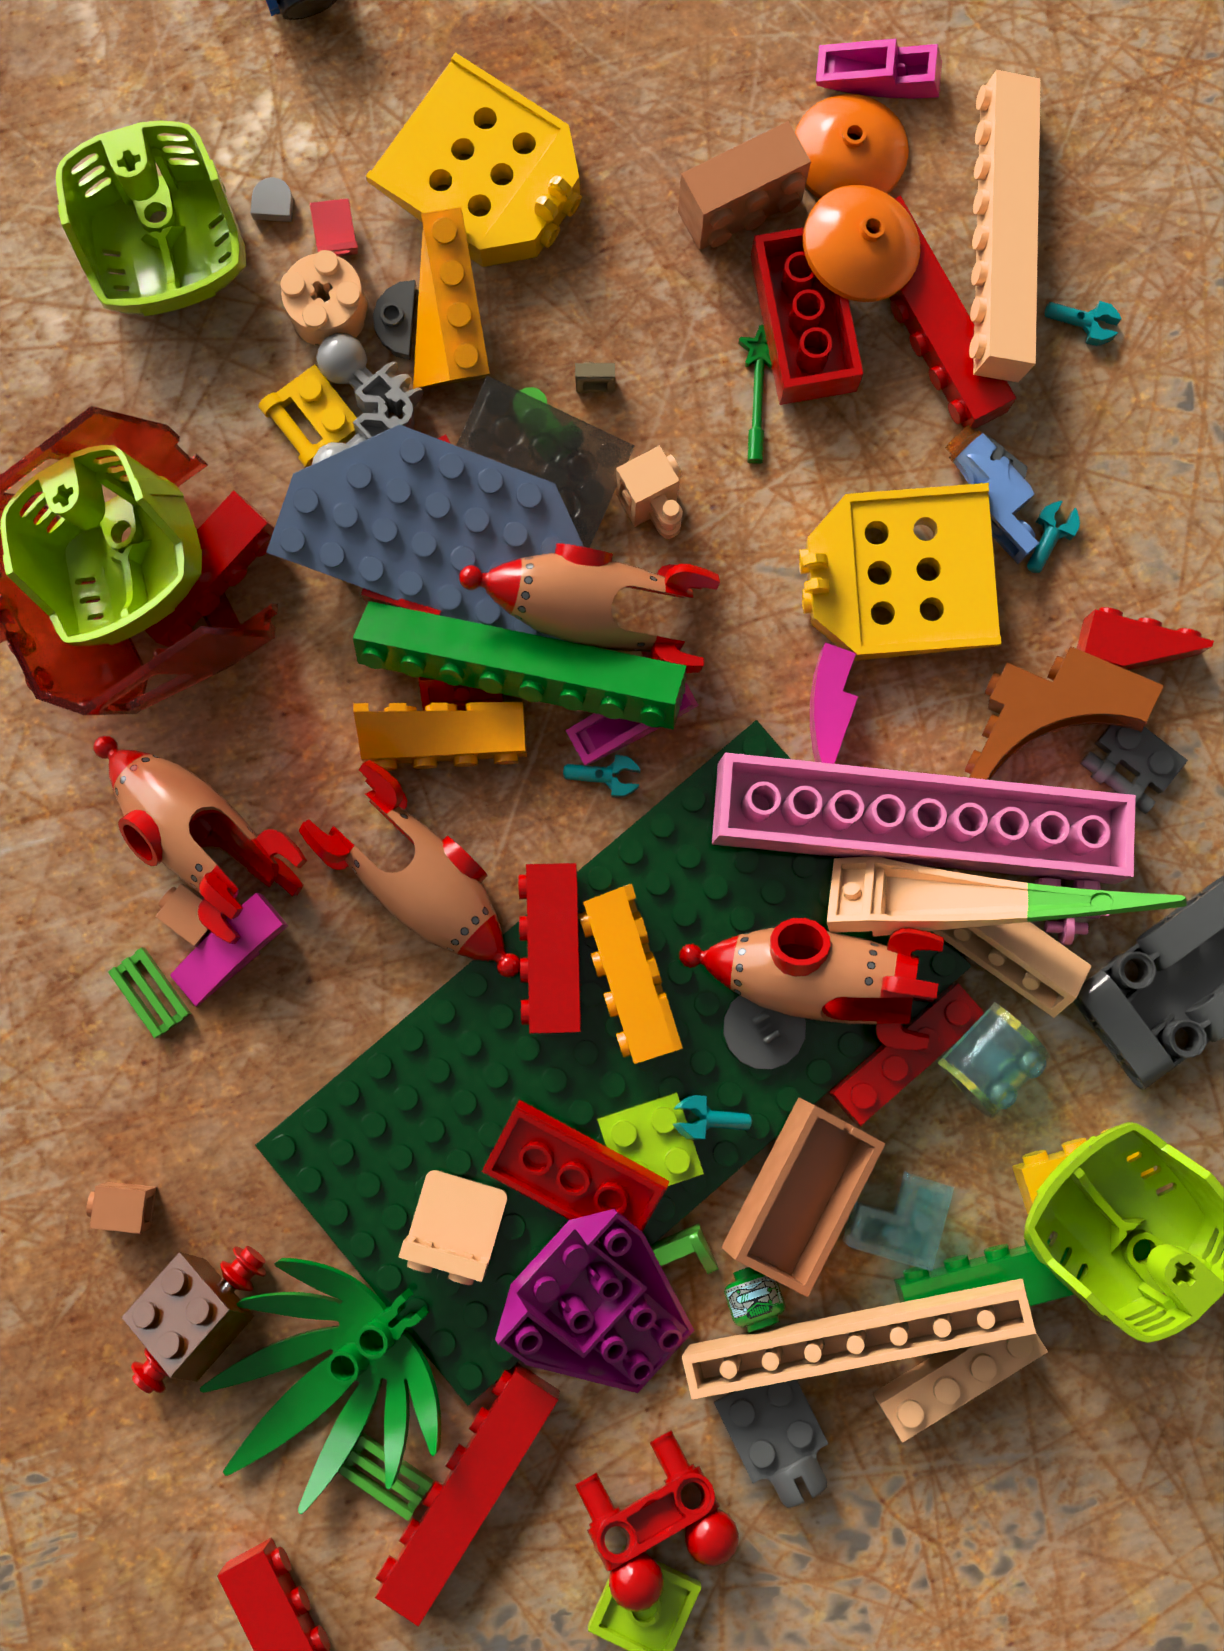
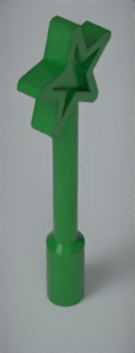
[738,325,772,464]

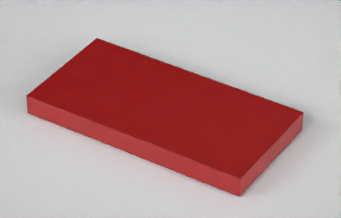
[482,1099,670,1231]

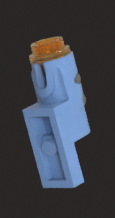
[945,425,1039,564]

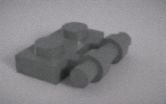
[1080,725,1188,814]

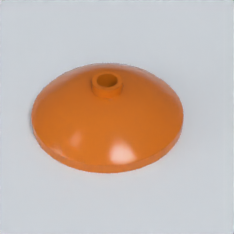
[795,94,909,199]
[803,185,920,302]

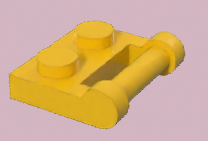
[258,364,357,468]

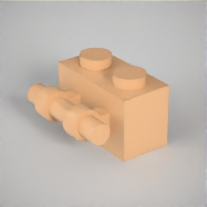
[616,445,683,539]

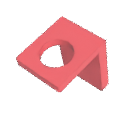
[310,198,358,256]

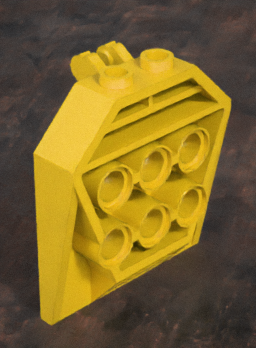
[366,52,582,267]
[799,483,1001,661]

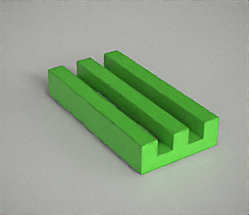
[108,947,192,1038]
[338,1433,434,1521]

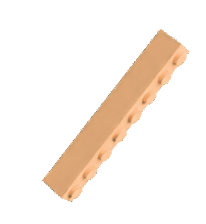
[969,70,1040,382]
[682,1278,1036,1399]

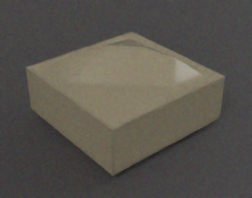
[575,362,615,393]

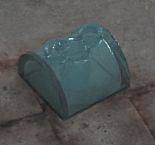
[938,1002,1050,1118]

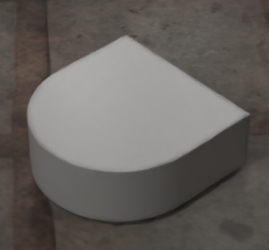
[250,177,294,222]

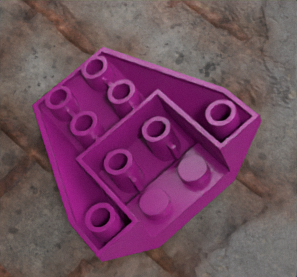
[495,1209,694,1393]

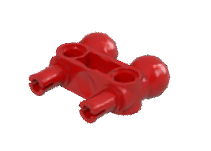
[575,1430,739,1612]

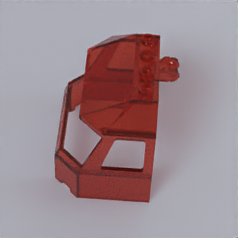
[0,406,278,715]

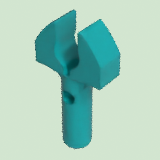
[1044,301,1122,346]
[1027,501,1080,573]
[563,755,641,798]
[673,1095,752,1140]

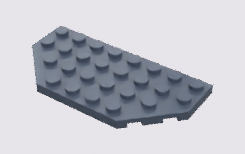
[266,424,584,641]

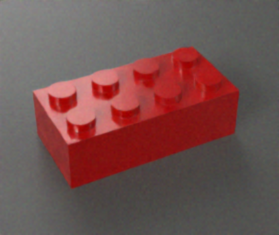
[750,227,863,405]

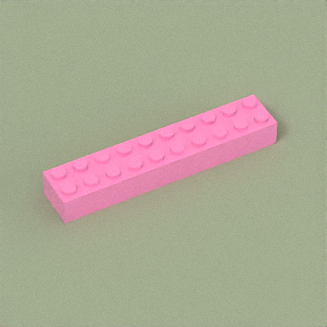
[712,753,1136,884]

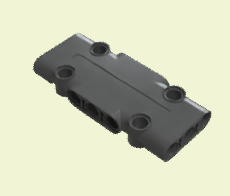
[1073,876,1224,1090]

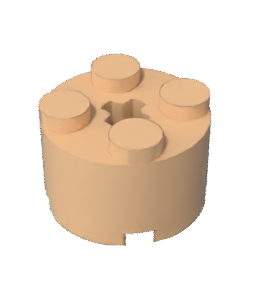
[281,250,367,345]

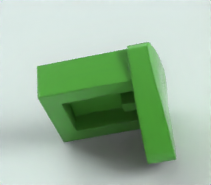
[651,1223,719,1274]

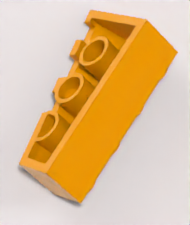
[413,207,491,389]
[353,702,527,771]
[578,884,683,1064]

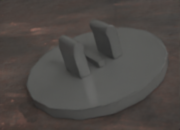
[723,995,806,1069]

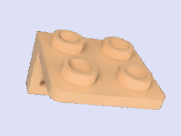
[399,1170,508,1285]

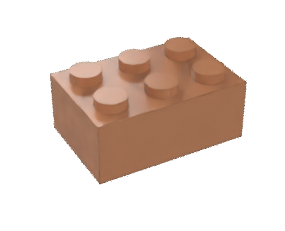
[678,121,811,251]

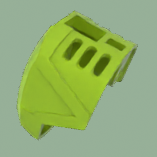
[56,120,246,316]
[0,445,202,646]
[1024,1122,1224,1343]

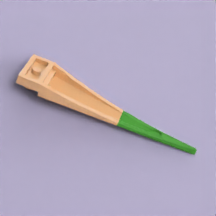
[827,856,1187,937]

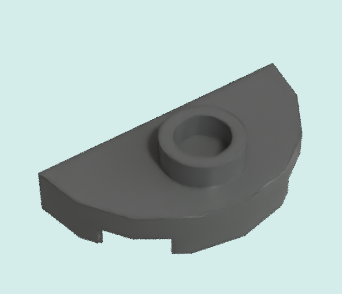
[373,280,417,360]

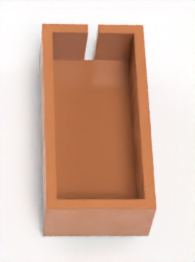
[721,1097,886,1297]

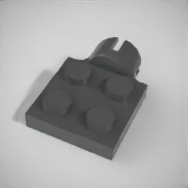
[714,1380,829,1508]

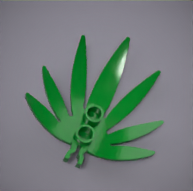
[200,1258,441,1514]

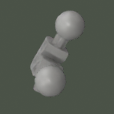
[312,333,424,465]

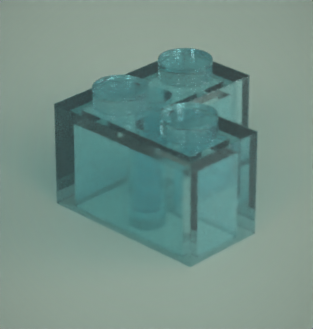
[843,1171,954,1271]

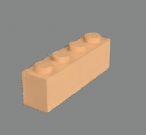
[932,869,1092,1018]
[872,1333,1048,1443]

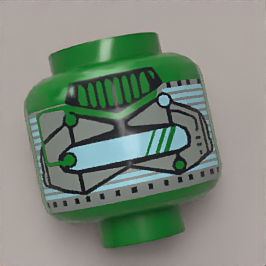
[724,1267,786,1333]

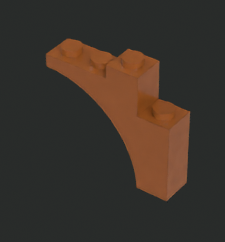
[965,646,1164,780]

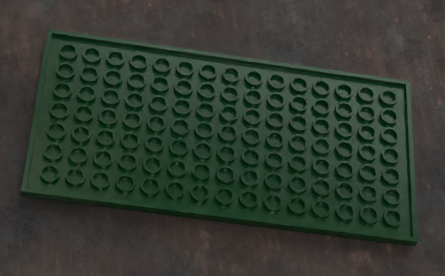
[255,720,972,1406]

